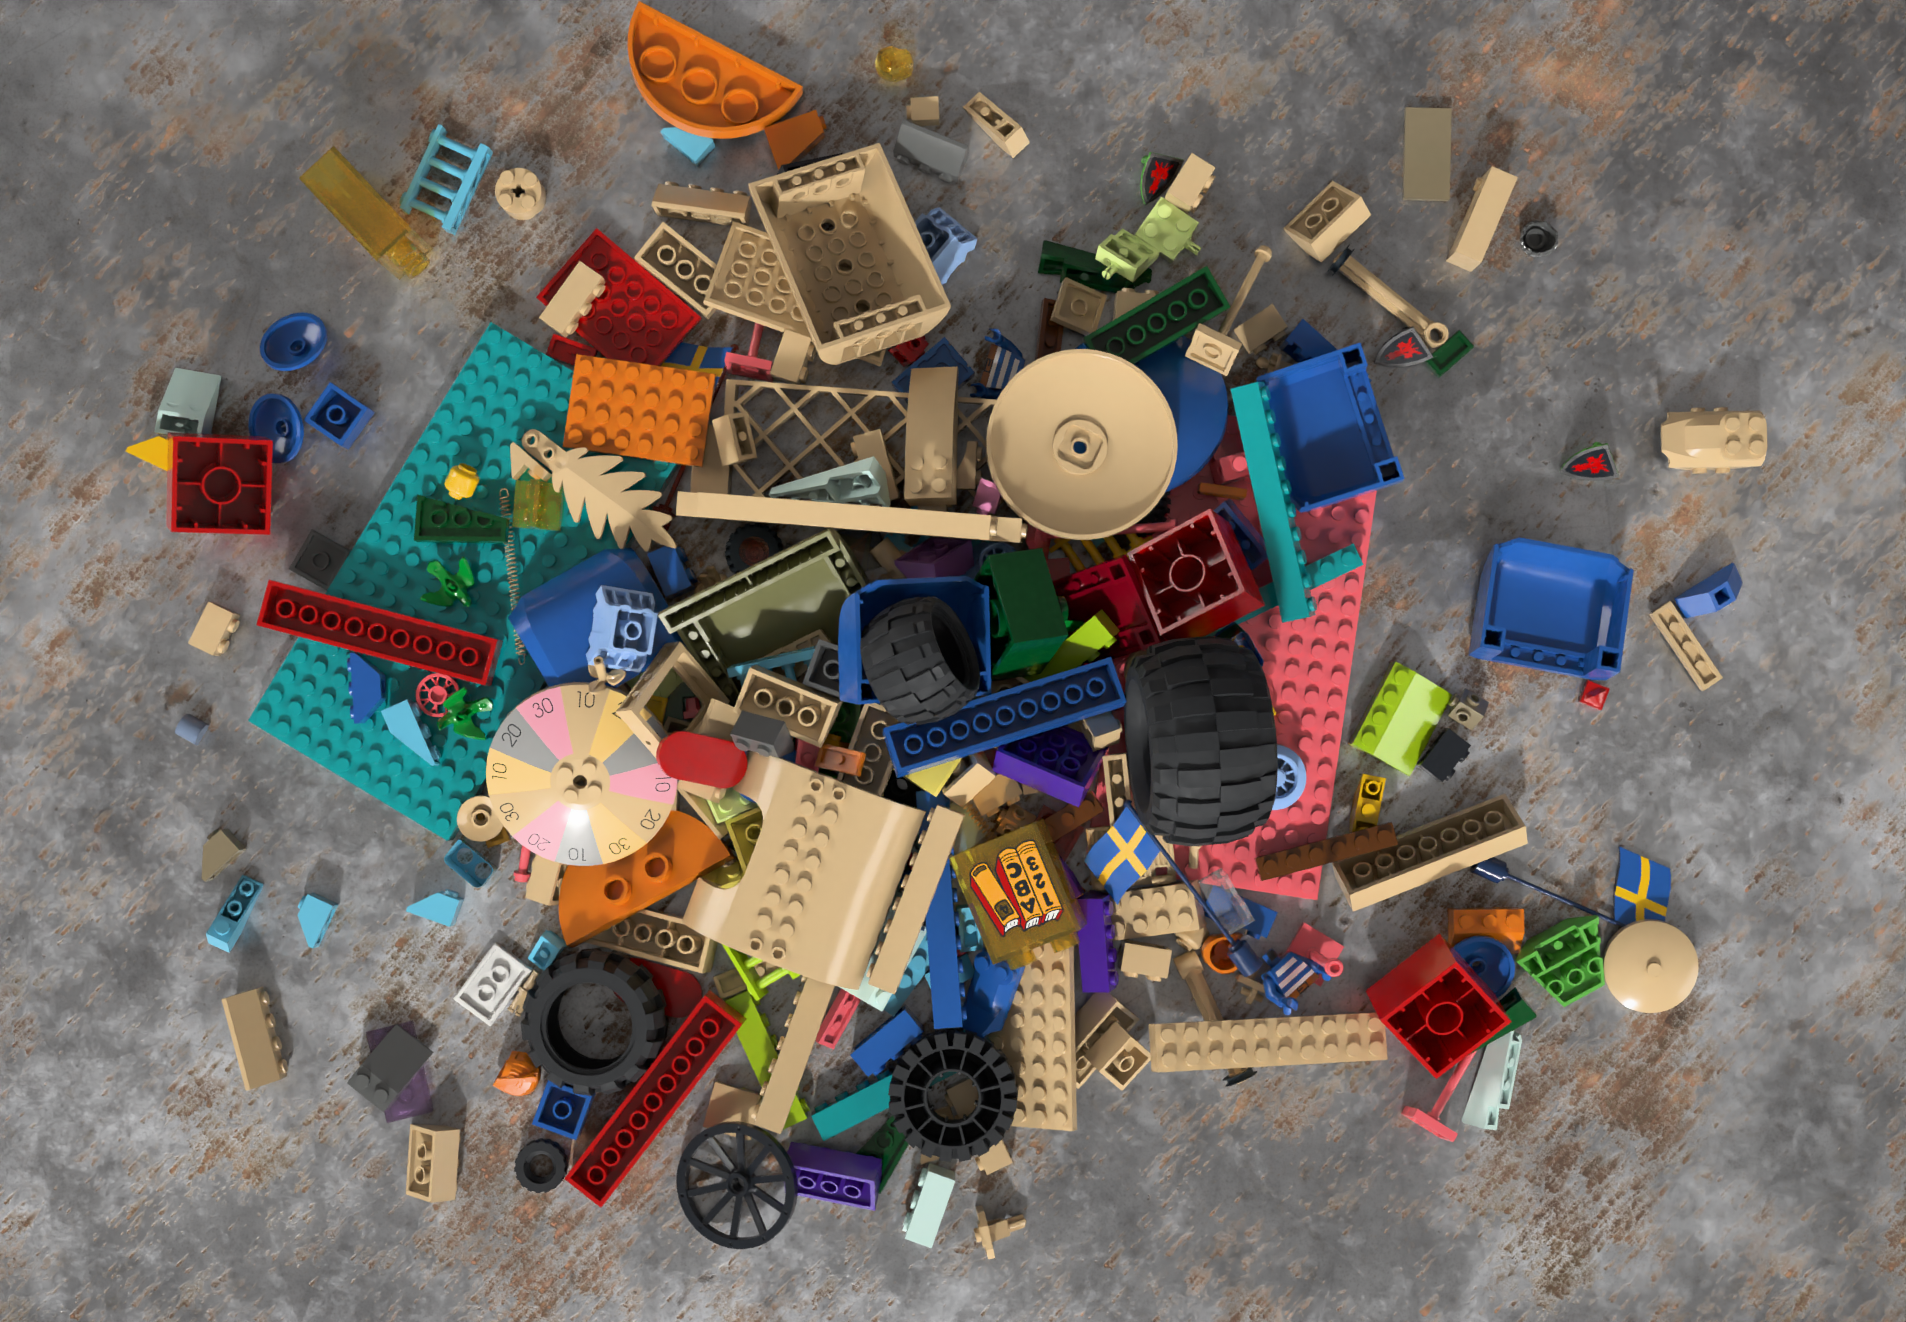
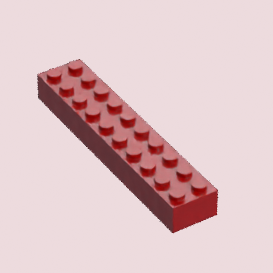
[256,580,503,686]
[564,990,747,1208]

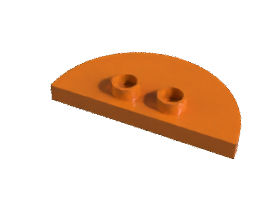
[627,1,803,139]
[559,810,735,948]

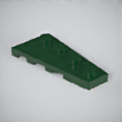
[414,494,510,543]
[856,1115,909,1194]

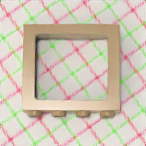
[616,641,730,758]

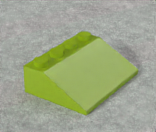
[1348,661,1452,777]

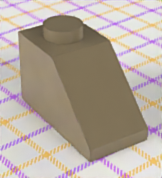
[201,829,246,882]

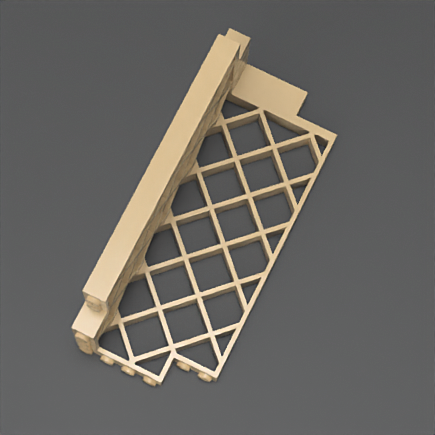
[676,379,1028,544]

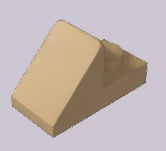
[510,442,552,482]

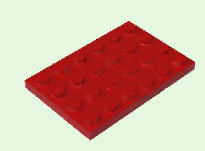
[536,228,702,366]

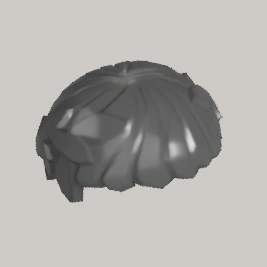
[1520,220,1558,258]

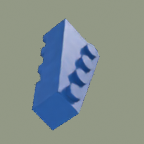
[1279,319,1372,382]

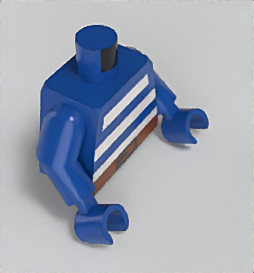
[970,328,1025,400]
[1261,948,1331,1015]

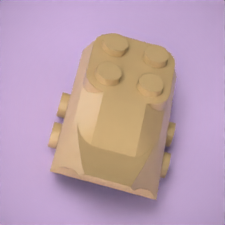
[1661,407,1767,474]

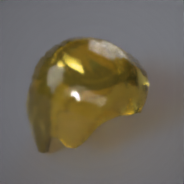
[874,46,914,82]

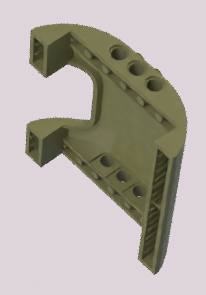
[658,527,871,741]

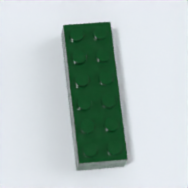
[1082,266,1231,365]

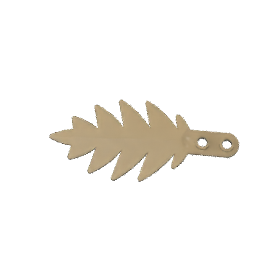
[522,429,677,552]

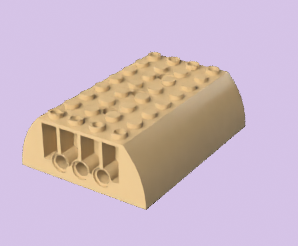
[749,143,951,365]

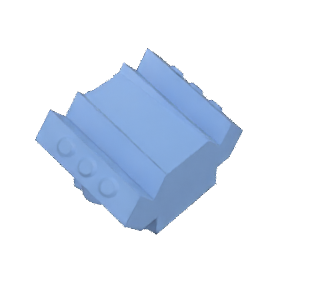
[915,207,977,284]
[586,585,658,673]

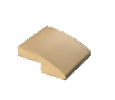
[703,1081,763,1140]

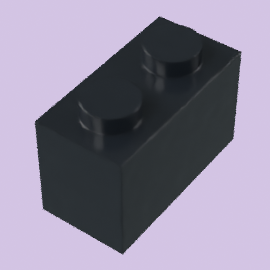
[1416,728,1471,782]

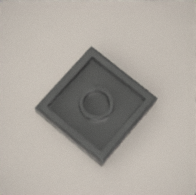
[289,529,351,591]

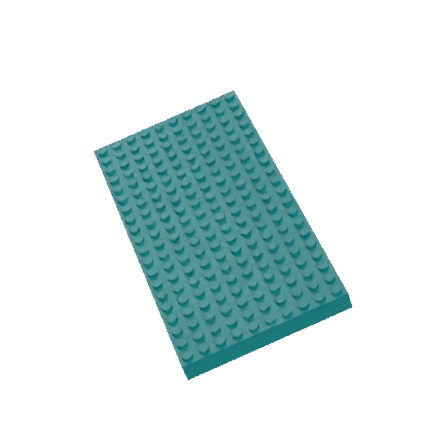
[248,322,681,841]

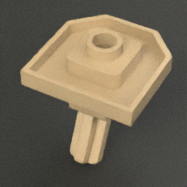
[974,1205,1026,1259]

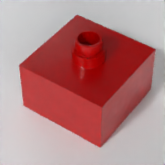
[166,432,273,535]
[1127,508,1265,640]
[1366,933,1512,1079]

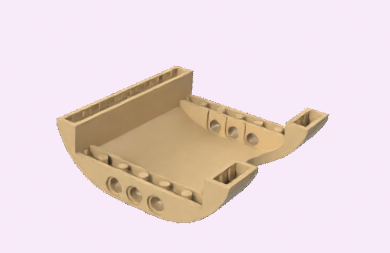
[682,750,926,990]

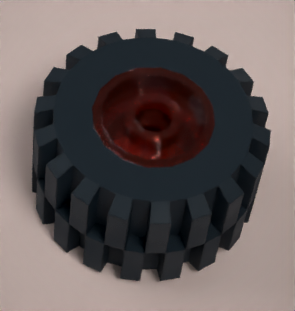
[725,523,783,574]

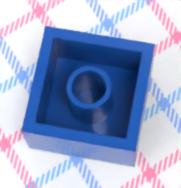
[303,382,375,450]
[647,546,698,600]
[532,1080,596,1140]

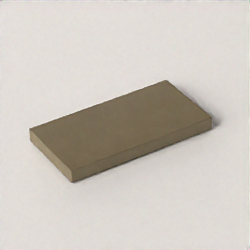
[1402,107,1452,201]

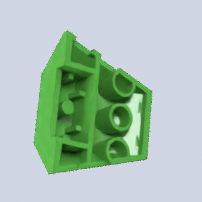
[1515,915,1605,1007]

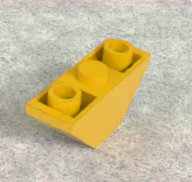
[1349,774,1386,833]

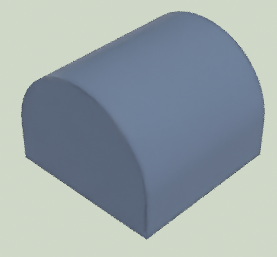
[175,714,209,745]

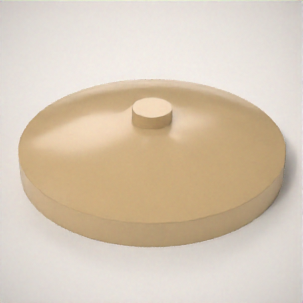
[1602,919,1698,1013]

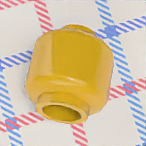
[444,463,480,500]

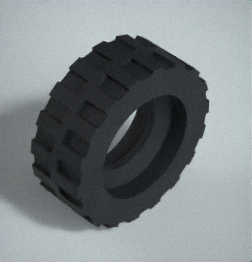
[514,1138,569,1193]

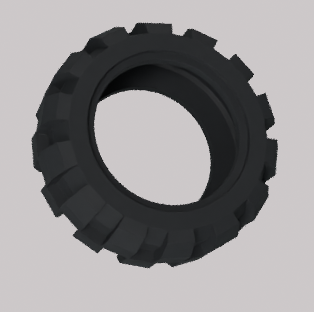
[521,948,669,1096]

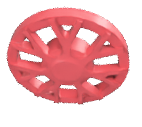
[416,673,460,717]

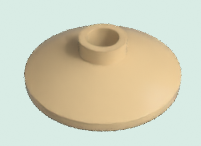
[457,796,503,842]

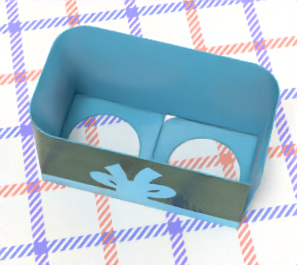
[444,839,498,888]

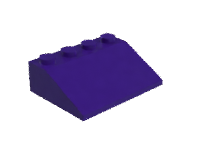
[992,725,1109,807]

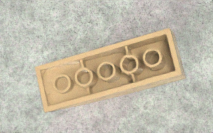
[904,367,958,506]
[585,907,718,973]

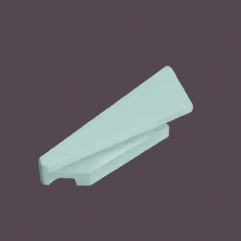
[1462,1030,1522,1130]

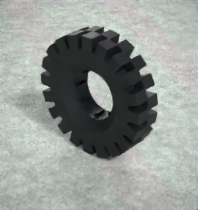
[888,1029,1018,1162]

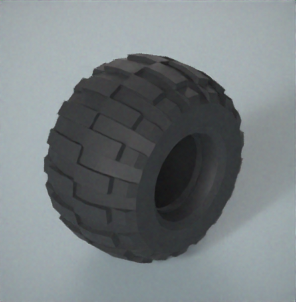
[1124,636,1278,846]

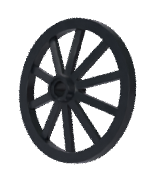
[676,1121,798,1249]

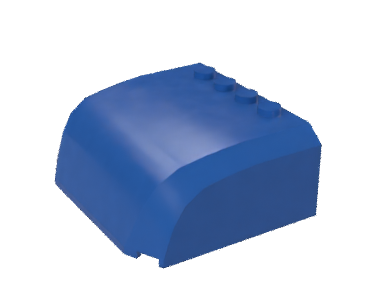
[1256,343,1405,513]
[1468,537,1634,680]
[508,548,686,688]
[838,576,991,704]

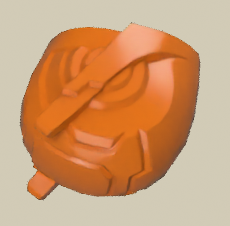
[1201,932,1243,974]
[492,1051,542,1096]

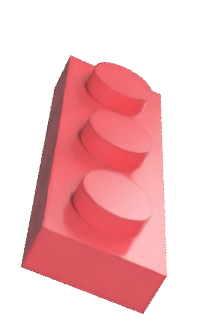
[815,988,861,1049]

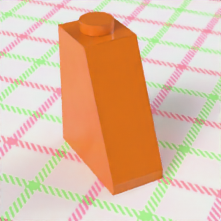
[764,110,827,171]

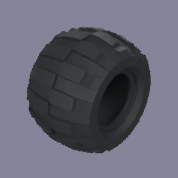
[860,596,980,725]

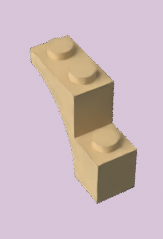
[918,441,982,512]

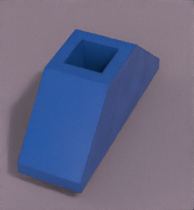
[1674,563,1743,618]
[347,652,387,724]

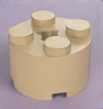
[495,168,546,220]

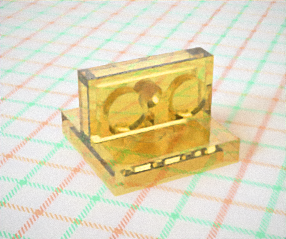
[512,479,564,531]

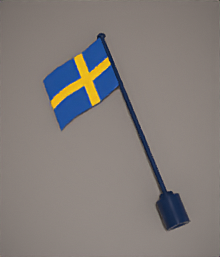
[1084,800,1263,977]
[1470,846,1671,928]

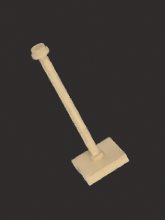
[1185,245,1272,376]

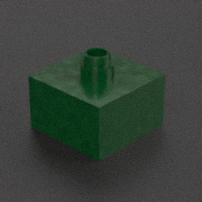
[974,548,1068,681]

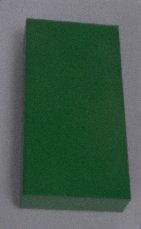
[1424,330,1475,378]

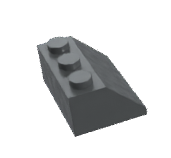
[893,119,968,183]

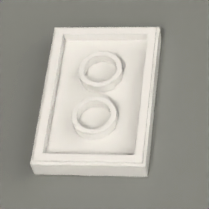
[453,942,533,1026]

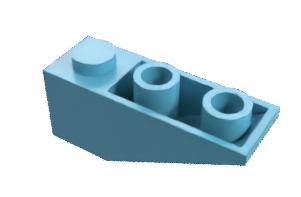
[381,700,441,766]
[206,875,264,953]

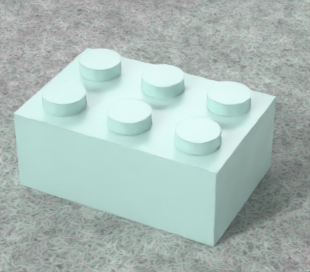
[902,1163,955,1248]

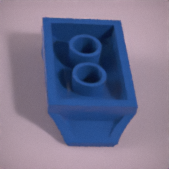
[962,946,1026,1038]

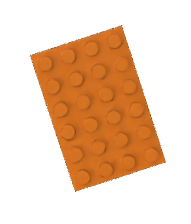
[563,354,716,467]

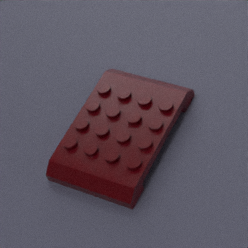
[1052,555,1165,666]

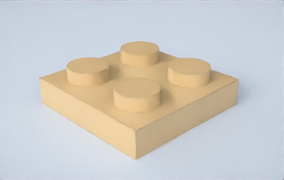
[1050,277,1107,336]

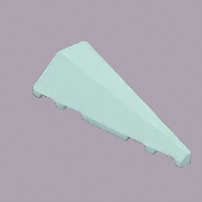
[769,456,891,507]

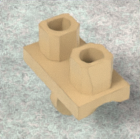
[1235,969,1265,1005]

